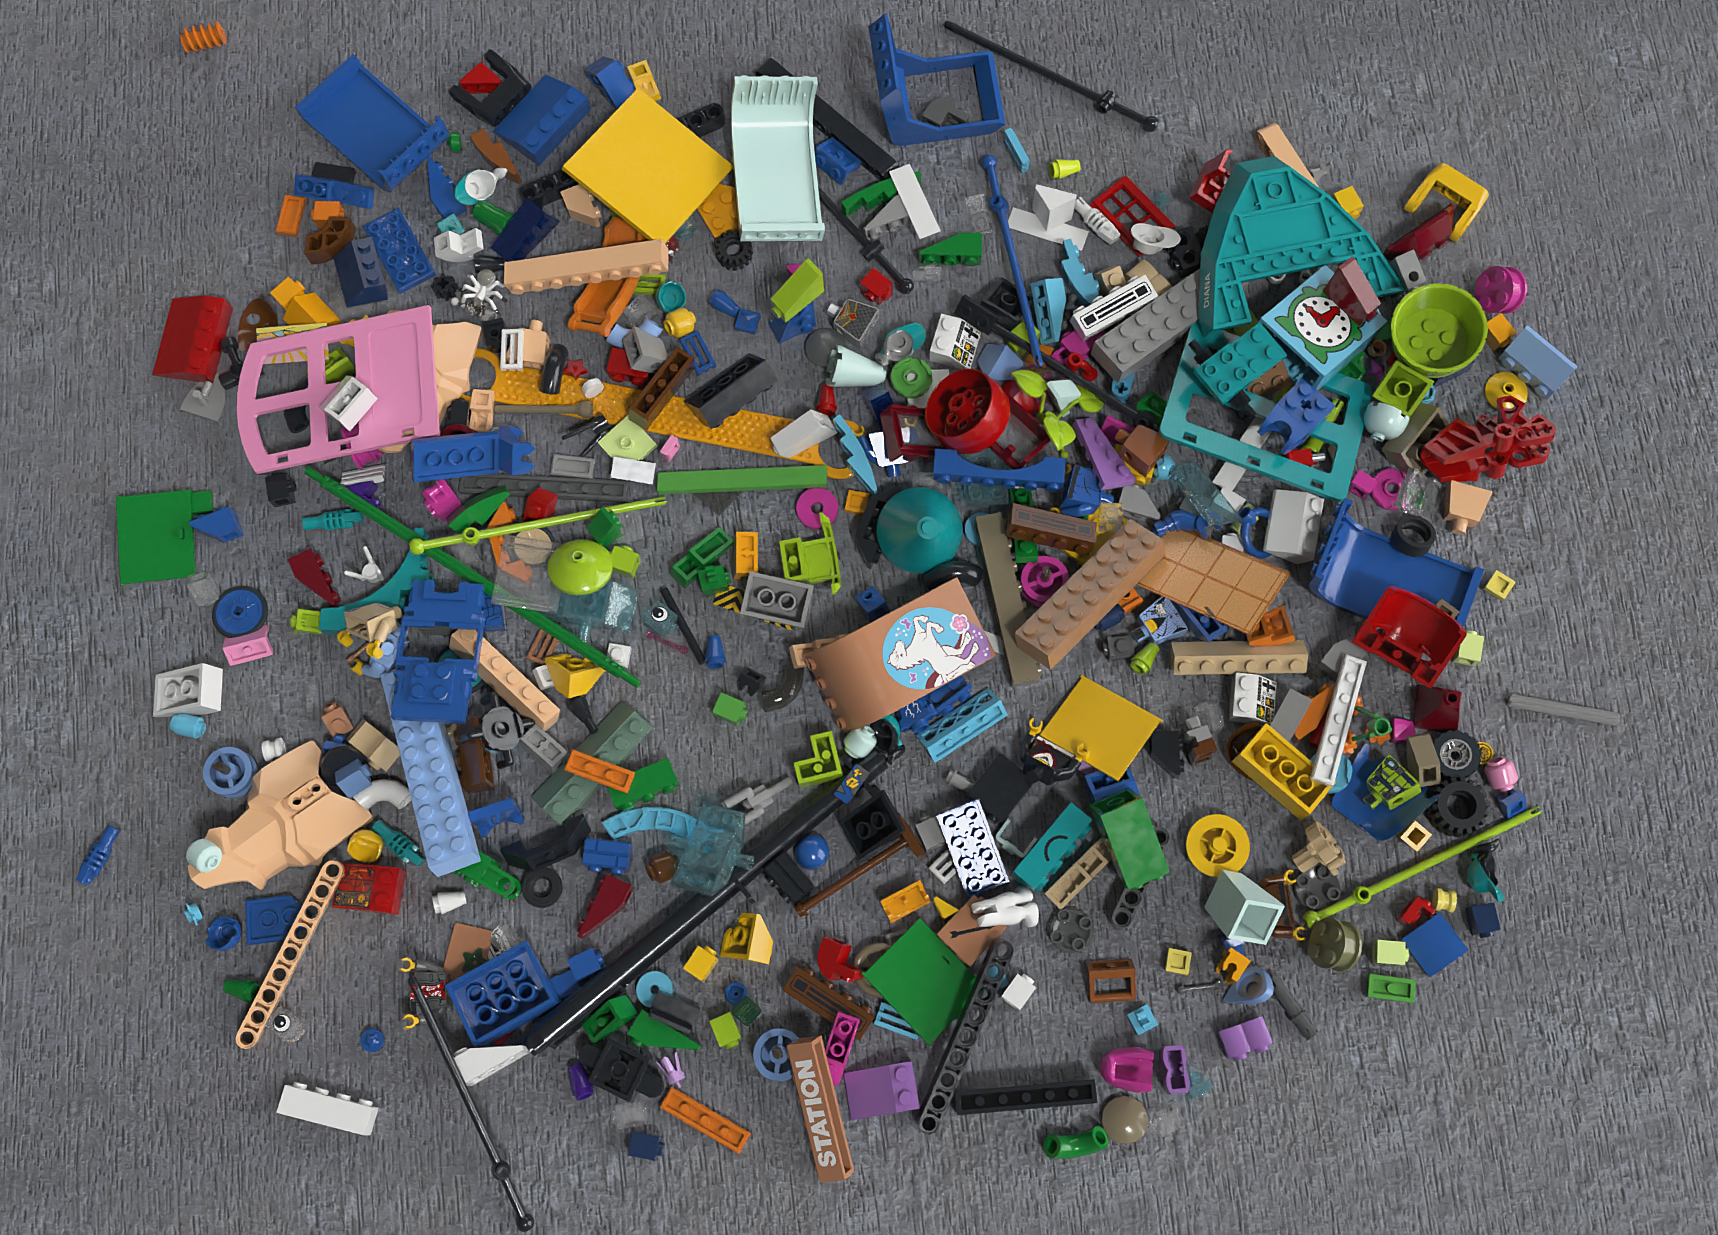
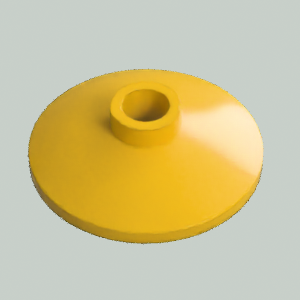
[1484,372,1528,410]

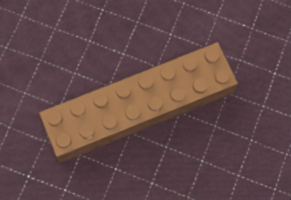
[1015,519,1166,670]

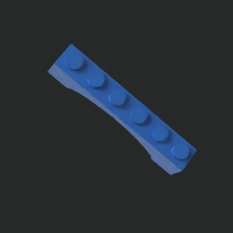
[933,449,1066,492]

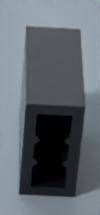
[966,753,1034,825]

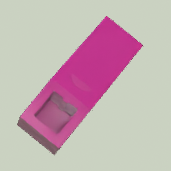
[825,1012,860,1086]

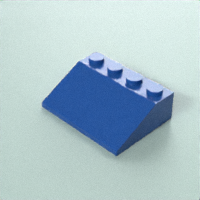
[493,74,591,166]
[445,940,561,1048]

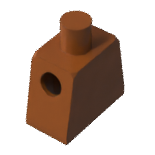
[1115,425,1170,477]

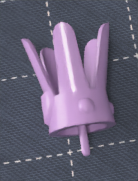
[655,1051,685,1088]

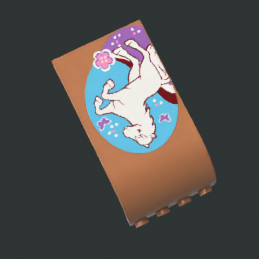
[804,577,996,733]

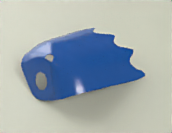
[1331,743,1441,841]

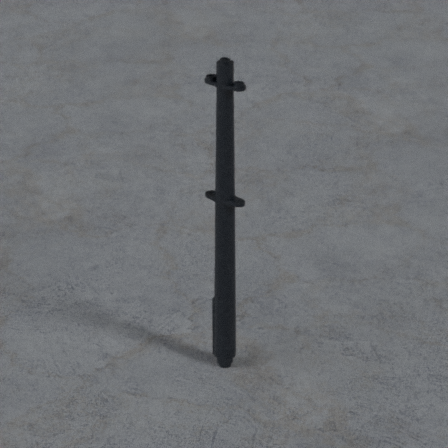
[523,751,888,1056]

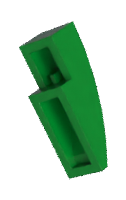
[446,486,510,534]
[670,527,734,589]

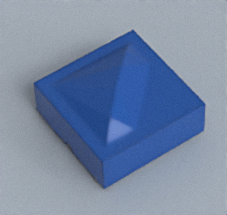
[735,308,761,335]

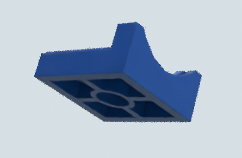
[468,798,525,838]

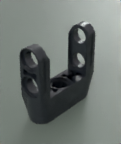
[448,49,532,127]

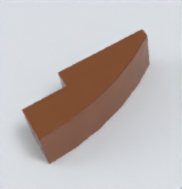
[470,129,522,184]

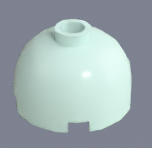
[1364,402,1410,442]

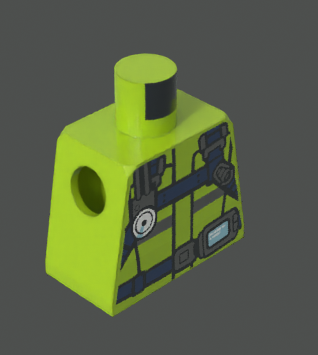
[1363,755,1421,810]

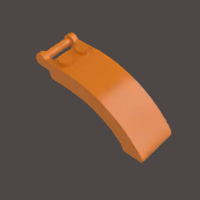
[568,216,649,337]

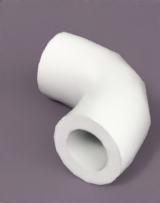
[353,779,411,810]

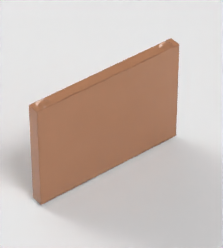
[443,923,494,982]

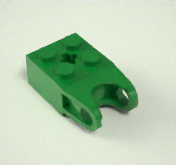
[452,850,522,900]

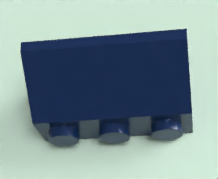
[333,237,388,308]

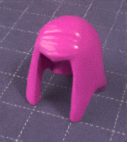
[1099,1047,1154,1093]

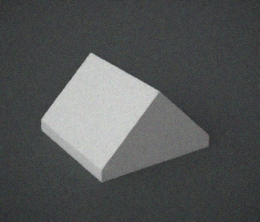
[1032,184,1077,232]

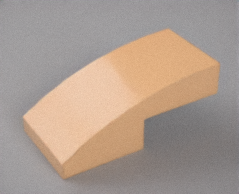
[469,389,495,432]

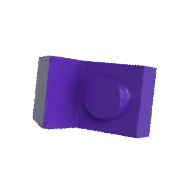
[344,481,385,513]

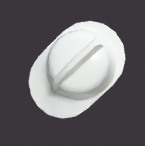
[1131,223,1181,255]

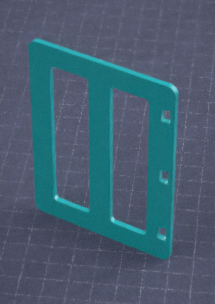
[1159,322,1372,502]

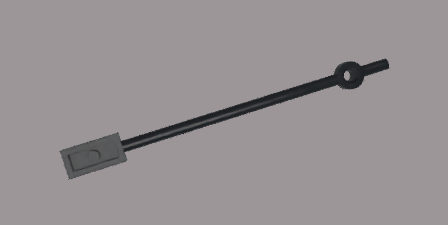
[954,294,1160,433]

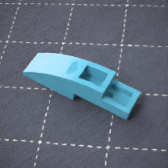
[1060,238,1100,308]

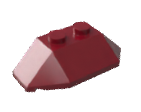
[1383,203,1454,261]

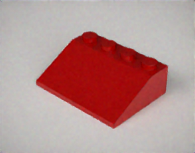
[152,295,233,383]

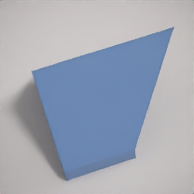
[977,344,1024,381]

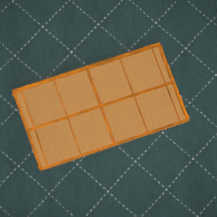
[1136,519,1290,635]

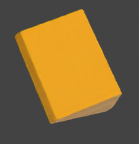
[283,292,342,327]

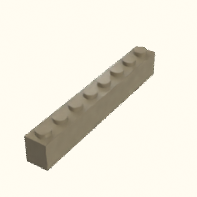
[974,512,1042,688]

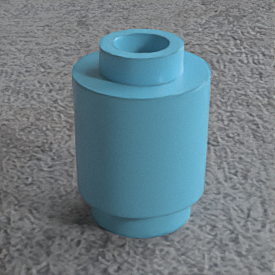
[170,713,206,739]

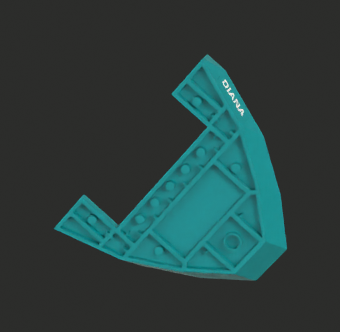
[1198,156,1406,337]

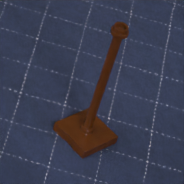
[794,815,928,917]

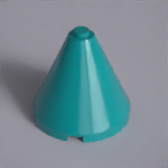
[876,487,963,573]

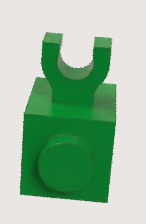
[697,565,732,597]

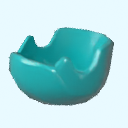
[655,281,686,313]

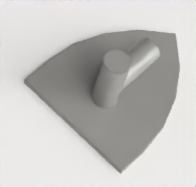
[180,373,226,422]

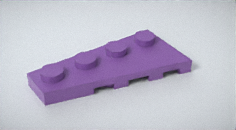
[1072,418,1136,490]

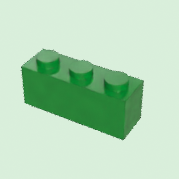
[607,758,680,812]

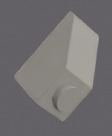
[1116,484,1160,525]

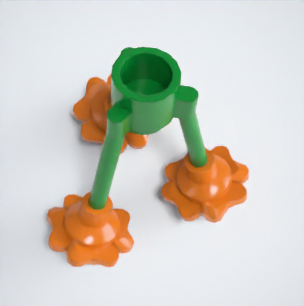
[1342,696,1392,754]

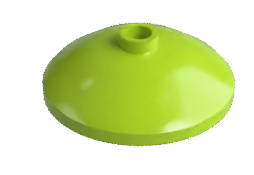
[547,539,613,595]

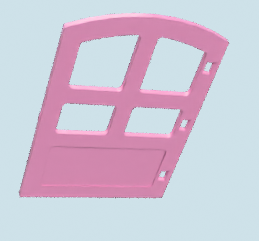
[237,305,440,474]

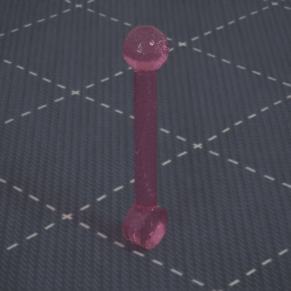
[646,631,688,655]

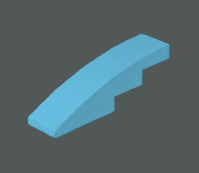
[833,414,877,496]

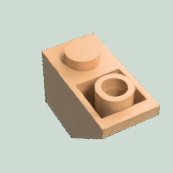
[561,184,602,228]

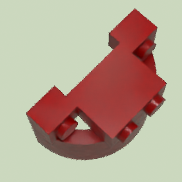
[1352,586,1467,689]

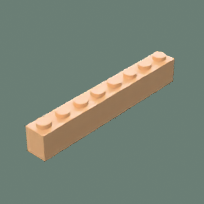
[504,239,668,295]

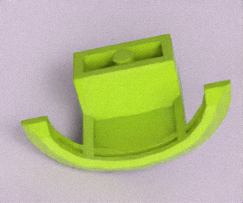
[779,512,841,595]

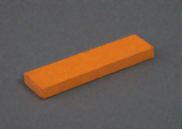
[660,1087,751,1154]

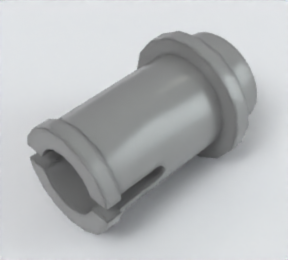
[945,770,975,794]

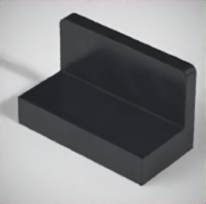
[648,990,700,1035]

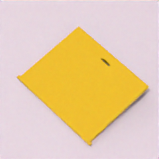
[1040,675,1163,781]

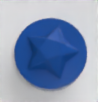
[724,982,748,1005]
[360,1029,385,1052]

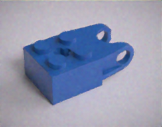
[1257,379,1335,455]

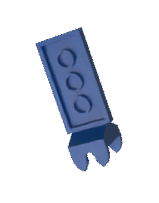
[411,426,535,482]

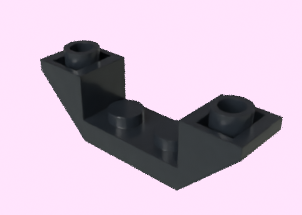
[855,485,902,569]
[500,814,591,872]

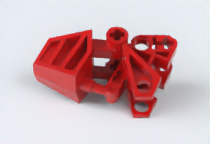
[1421,395,1556,482]

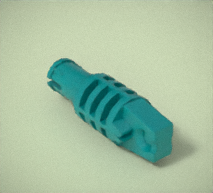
[302,509,364,531]
[371,820,426,866]

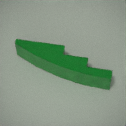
[841,171,921,217]

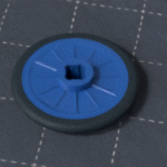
[212,586,268,638]

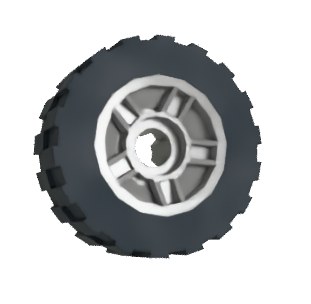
[1433,730,1482,780]

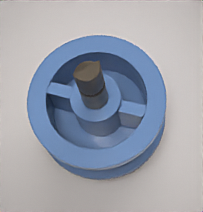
[203,747,259,798]
[753,1029,798,1081]

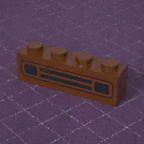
[629,347,694,431]
[1005,503,1097,555]
[783,966,875,1041]

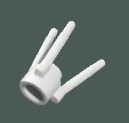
[344,546,384,583]

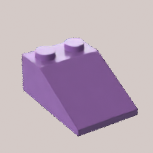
[844,1061,920,1120]

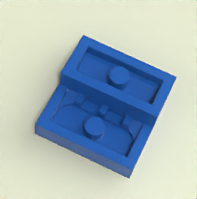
[1401,912,1468,977]

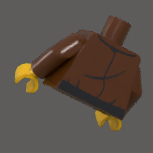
[1257,870,1305,941]

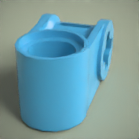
[1110,372,1135,404]

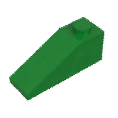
[627,1010,703,1050]

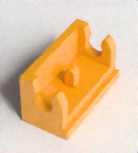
[733,531,758,580]
[880,880,931,923]
[1216,948,1250,985]

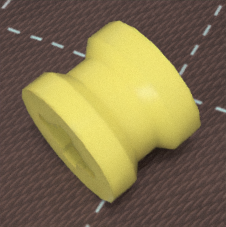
[1432,888,1457,913]

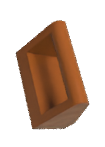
[1086,959,1136,1003]

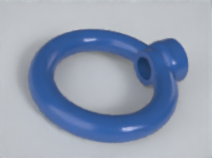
[1236,507,1272,559]

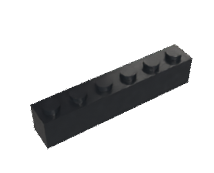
[955,1079,1098,1115]

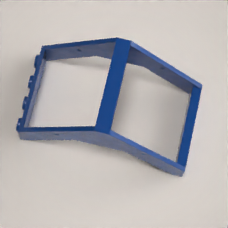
[868,14,1006,146]

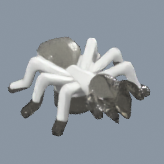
[458,269,508,317]

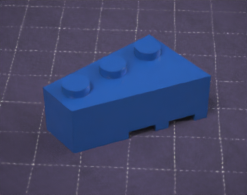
[768,301,816,344]

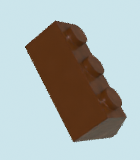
[454,717,495,794]

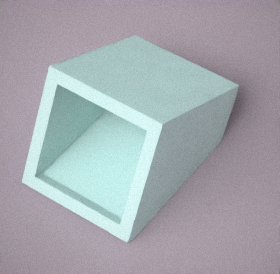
[1204,870,1285,945]

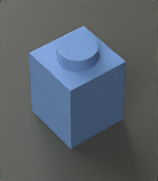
[335,758,372,799]

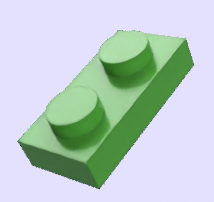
[1366,974,1416,1004]

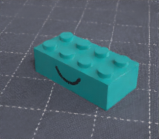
[1011,802,1092,894]

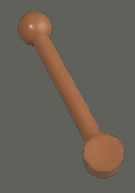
[346,640,375,664]

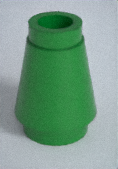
[223,979,260,1003]

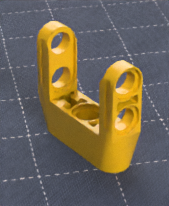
[1403,163,1489,243]

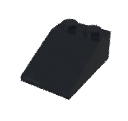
[839,790,906,860]

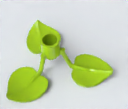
[1010,370,1104,451]

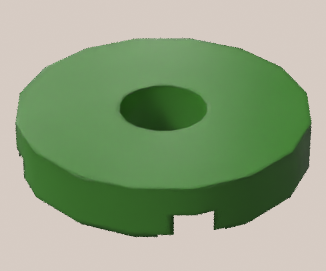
[891,357,932,399]

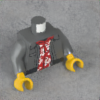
[398,958,453,1030]

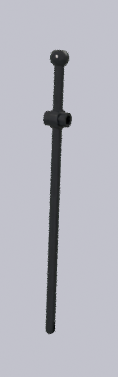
[944,21,1159,132]
[818,186,914,294]
[408,976,535,1232]

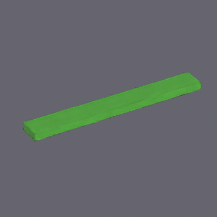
[657,465,828,495]

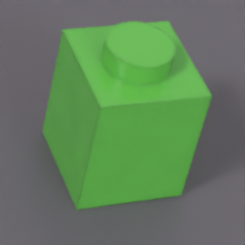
[712,692,748,727]

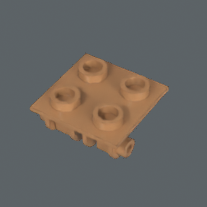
[1247,360,1293,397]

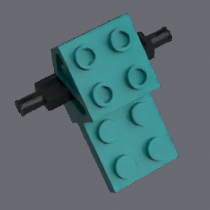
[1188,322,1287,419]

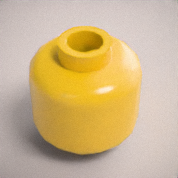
[663,308,696,338]

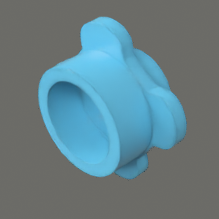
[184,903,203,926]

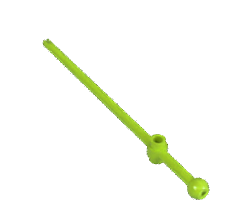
[409,497,667,555]
[1303,806,1542,929]

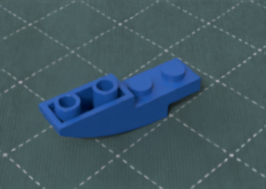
[294,174,374,209]

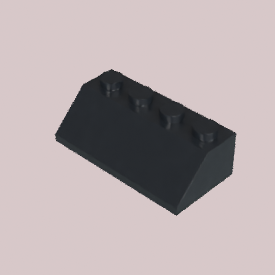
[684,353,778,429]

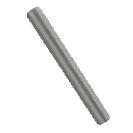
[1507,694,1620,725]

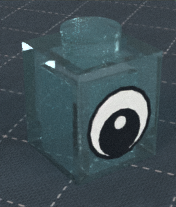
[643,600,678,639]

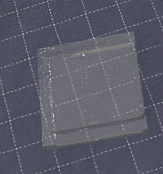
[491,535,563,614]

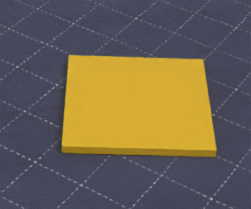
[562,88,734,244]

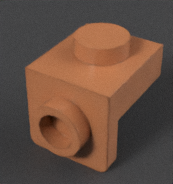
[321,702,354,738]

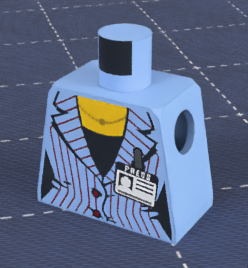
[1131,597,1188,645]

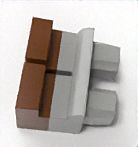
[1181,716,1217,766]

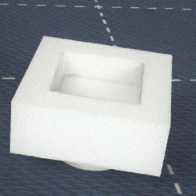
[607,643,632,669]
[533,665,554,690]

